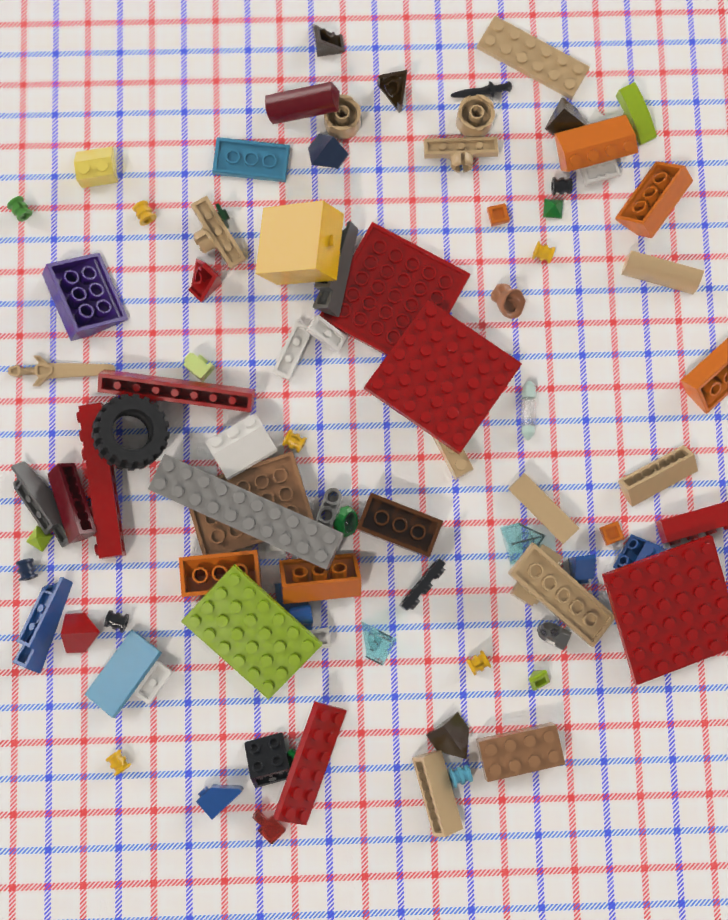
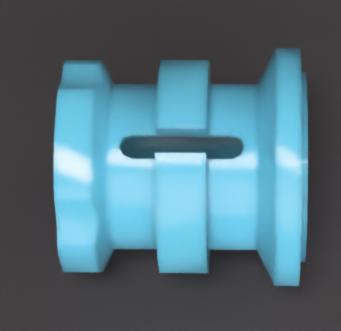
[448,764,473,788]

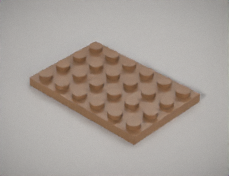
[189,451,314,555]

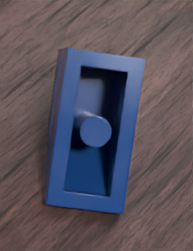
[568,554,596,584]
[196,784,244,820]

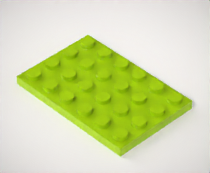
[181,564,322,700]

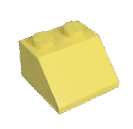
[74,146,118,188]

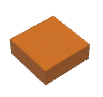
[487,203,510,227]
[599,521,625,546]

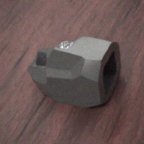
[537,622,572,650]

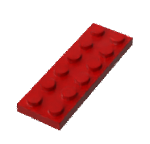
[273,701,347,825]

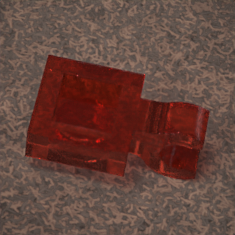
[252,809,286,845]

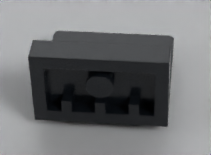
[244,733,291,788]

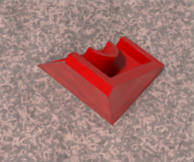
[188,258,222,303]
[61,613,100,653]

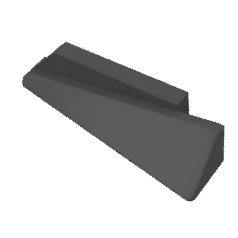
[313,221,358,317]
[11,461,69,548]

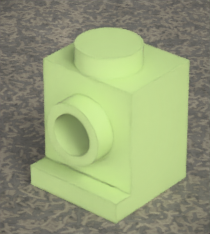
[183,353,215,382]

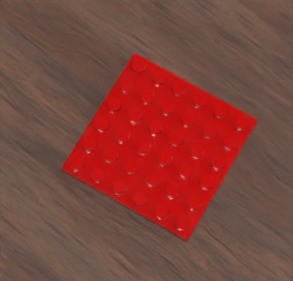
[320,222,471,356]
[364,300,522,455]
[602,535,728,685]

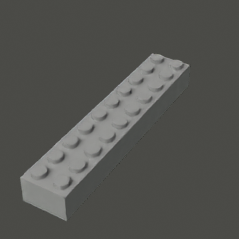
[148,454,344,570]

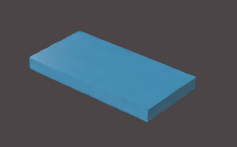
[212,137,290,183]
[84,630,162,718]

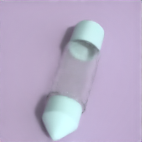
[521,381,536,441]

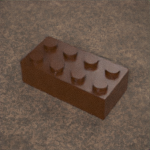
[356,493,443,558]

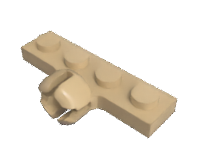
[423,137,499,173]
[191,195,246,270]

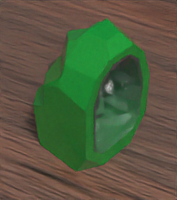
[333,505,358,537]

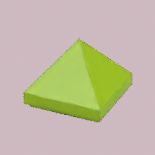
[26,525,54,552]
[529,670,550,691]

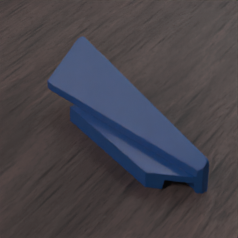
[12,577,73,673]

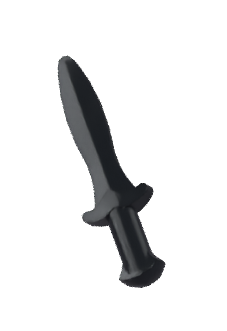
[450,81,512,98]

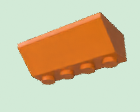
[554,115,638,172]
[615,161,693,238]
[681,338,728,414]
[179,550,262,597]
[279,553,361,604]

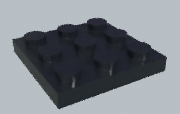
[399,558,446,611]

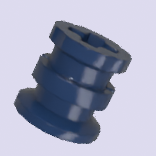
[15,558,38,581]

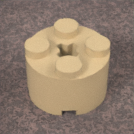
[324,94,361,139]
[456,94,495,137]

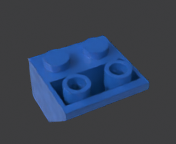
[613,534,666,569]

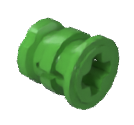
[7,196,33,222]

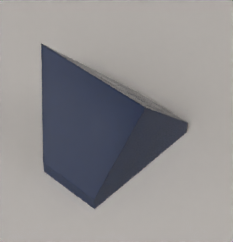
[308,134,349,169]

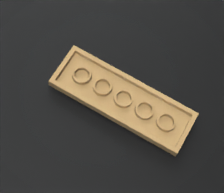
[476,16,590,100]
[508,543,615,647]

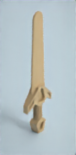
[8,355,116,387]

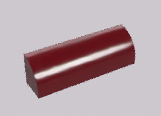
[265,81,340,124]
[47,463,97,544]

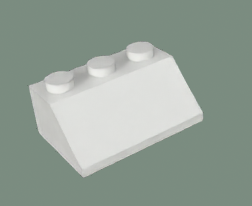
[205,413,278,480]

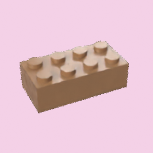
[476,722,566,782]

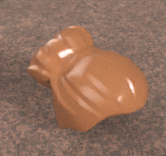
[491,283,526,319]

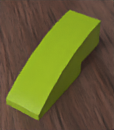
[615,82,657,146]

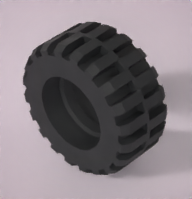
[91,394,170,471]

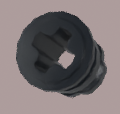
[551,177,573,196]
[104,610,129,633]

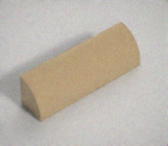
[621,250,704,295]
[618,445,698,507]
[508,473,580,544]
[412,750,463,837]

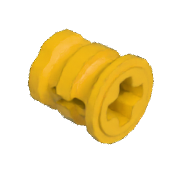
[132,200,157,226]
[532,241,555,264]
[282,429,307,453]
[466,650,491,676]
[105,749,132,776]

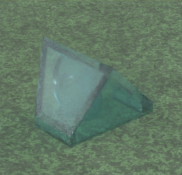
[500,523,546,565]
[361,621,397,666]

